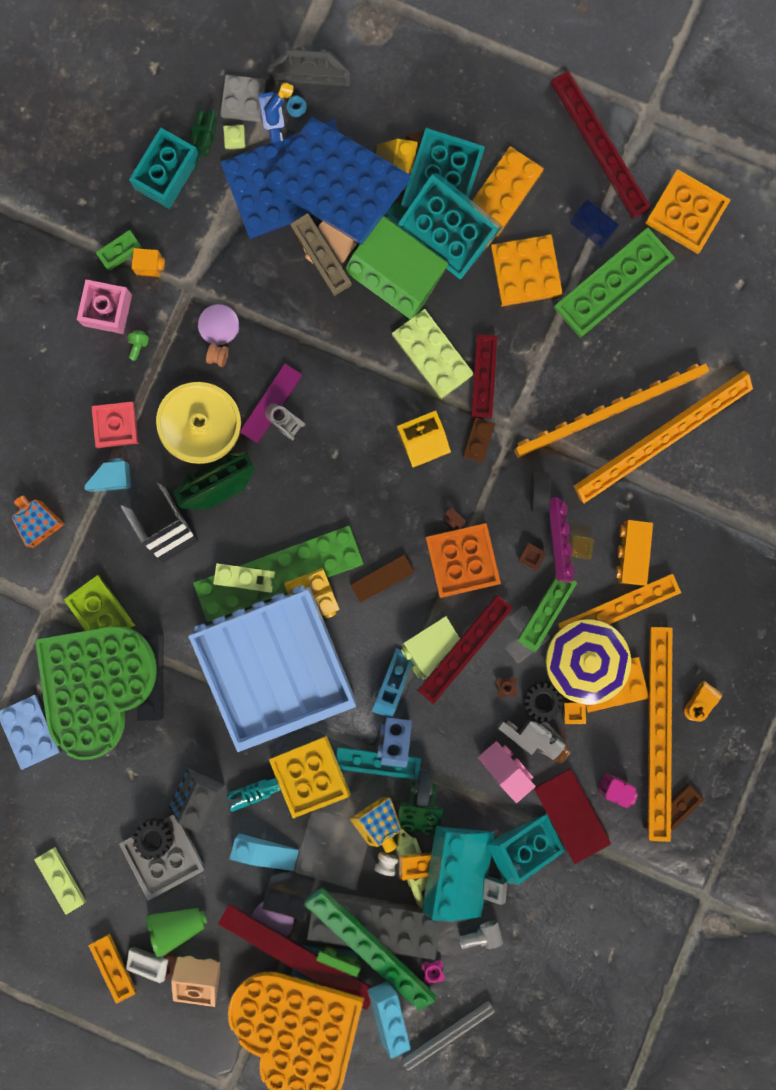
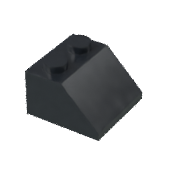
[262,868,315,920]

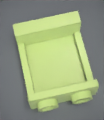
[401,616,460,680]

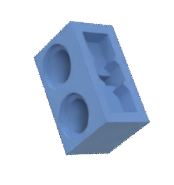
[378,717,412,767]

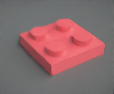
[92,402,139,448]

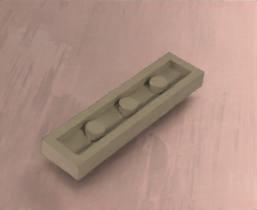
[290,213,352,296]

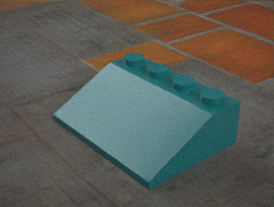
[401,128,485,210]
[397,173,503,280]
[422,826,495,921]

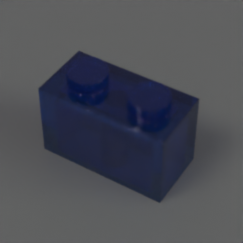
[570,199,619,249]

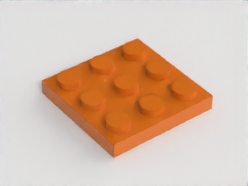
[426,523,501,598]

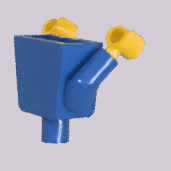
[258,82,293,143]

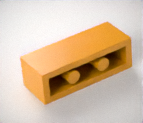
[615,520,653,586]

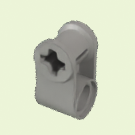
[265,404,305,441]

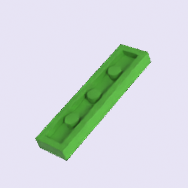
[516,576,577,652]

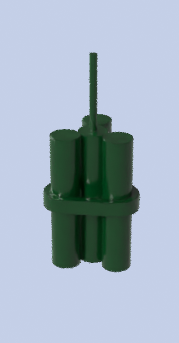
[189,110,218,170]

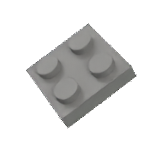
[221,75,267,122]

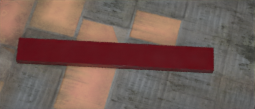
[550,70,651,219]
[218,903,373,1011]

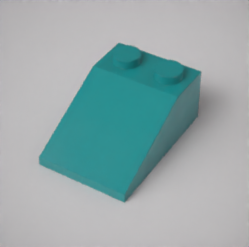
[487,813,565,885]

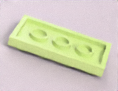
[392,309,474,399]

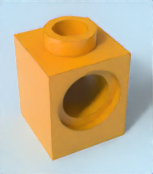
[132,248,165,277]

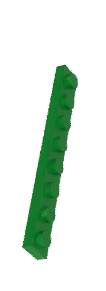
[305,888,436,1011]

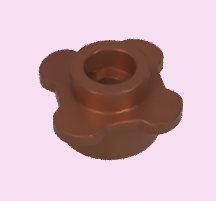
[496,677,518,698]

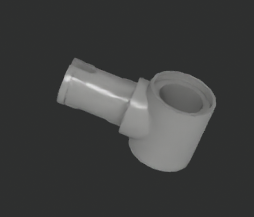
[459,921,504,949]

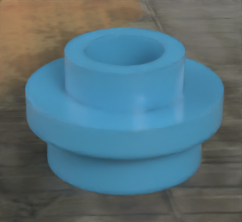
[286,96,307,117]

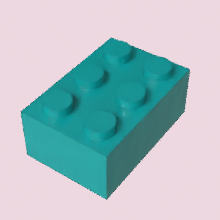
[129,128,200,209]

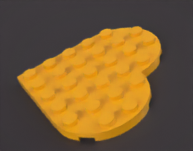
[228,972,364,1090]

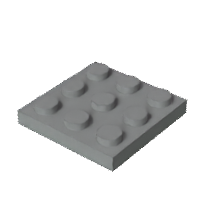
[119,814,206,901]

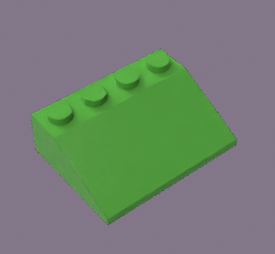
[344,216,450,319]

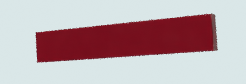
[416,594,513,705]

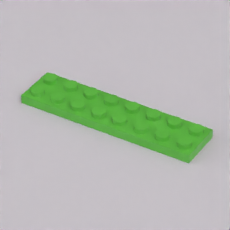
[193,526,364,622]

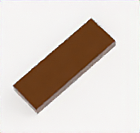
[350,555,415,603]
[643,783,704,843]

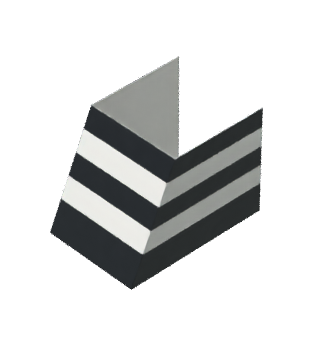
[120,484,198,563]

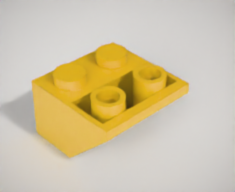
[397,411,451,468]

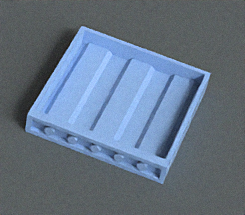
[189,585,356,752]

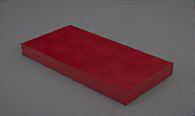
[534,768,611,864]

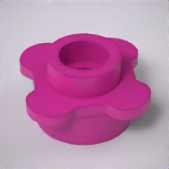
[422,960,445,984]

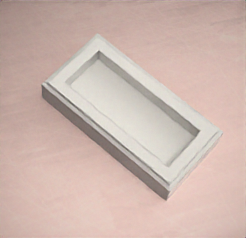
[126,947,168,983]

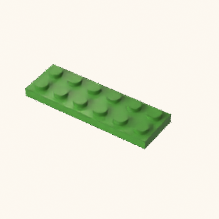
[554,228,675,338]

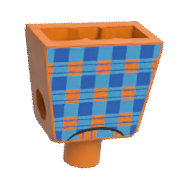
[12,495,65,548]

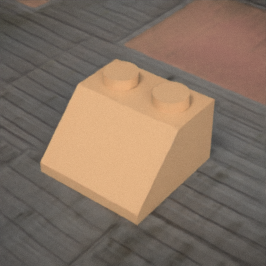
[172,956,220,1007]

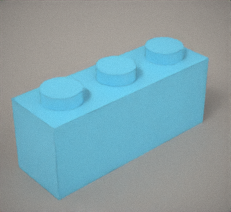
[368,981,410,1059]

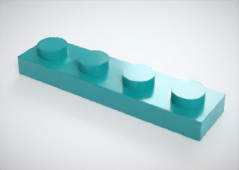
[336,747,421,780]

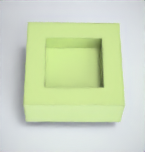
[224,125,246,149]

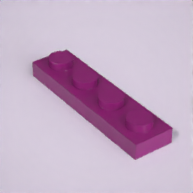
[549,497,574,583]

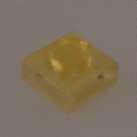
[570,536,594,560]

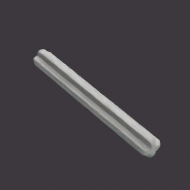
[402,1001,494,1071]

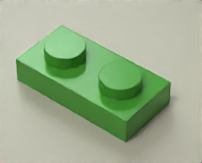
[96,230,143,271]
[317,946,361,977]

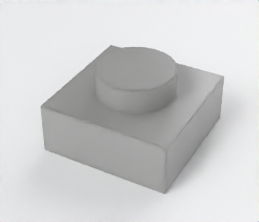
[483,876,507,905]

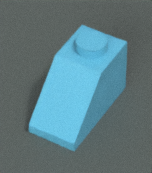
[85,458,131,492]

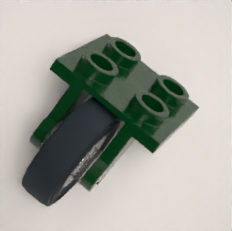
[398,770,443,835]

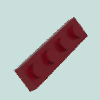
[471,334,498,419]

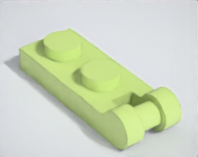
[214,563,275,593]

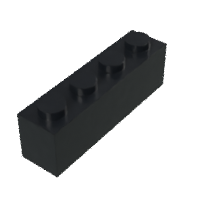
[137,635,164,721]

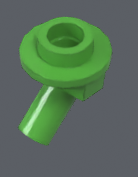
[128,330,149,360]

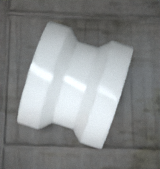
[374,852,399,876]

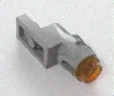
[496,720,571,764]

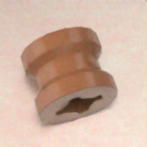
[206,343,228,367]

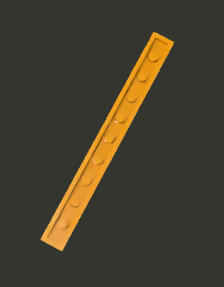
[514,363,709,458]
[574,371,753,503]
[648,627,672,842]

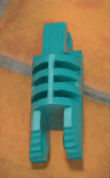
[226,778,281,812]

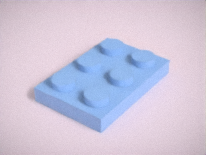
[0,694,62,770]

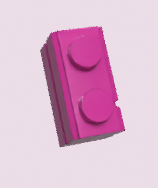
[598,773,637,808]

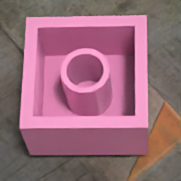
[77,280,132,334]

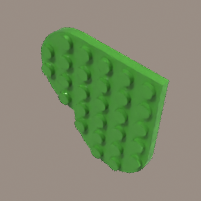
[35,626,156,760]

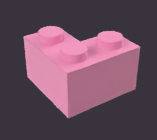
[477,741,536,803]

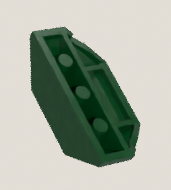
[173,452,255,510]

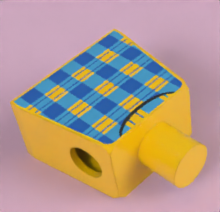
[350,798,401,853]

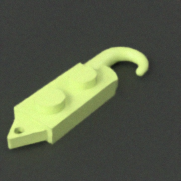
[396,829,428,909]

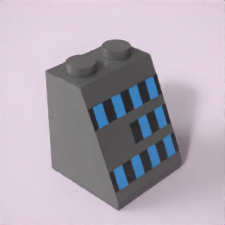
[169,767,224,833]

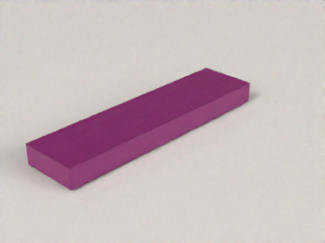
[240,364,302,444]

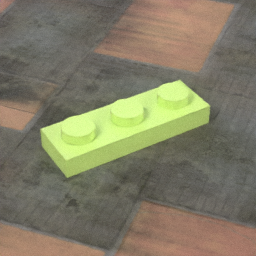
[34,847,86,915]

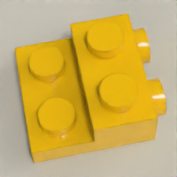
[284,568,339,618]

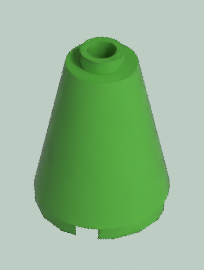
[145,908,207,958]

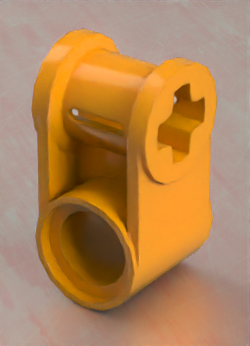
[684,681,722,722]

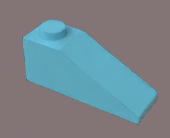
[230,833,299,871]

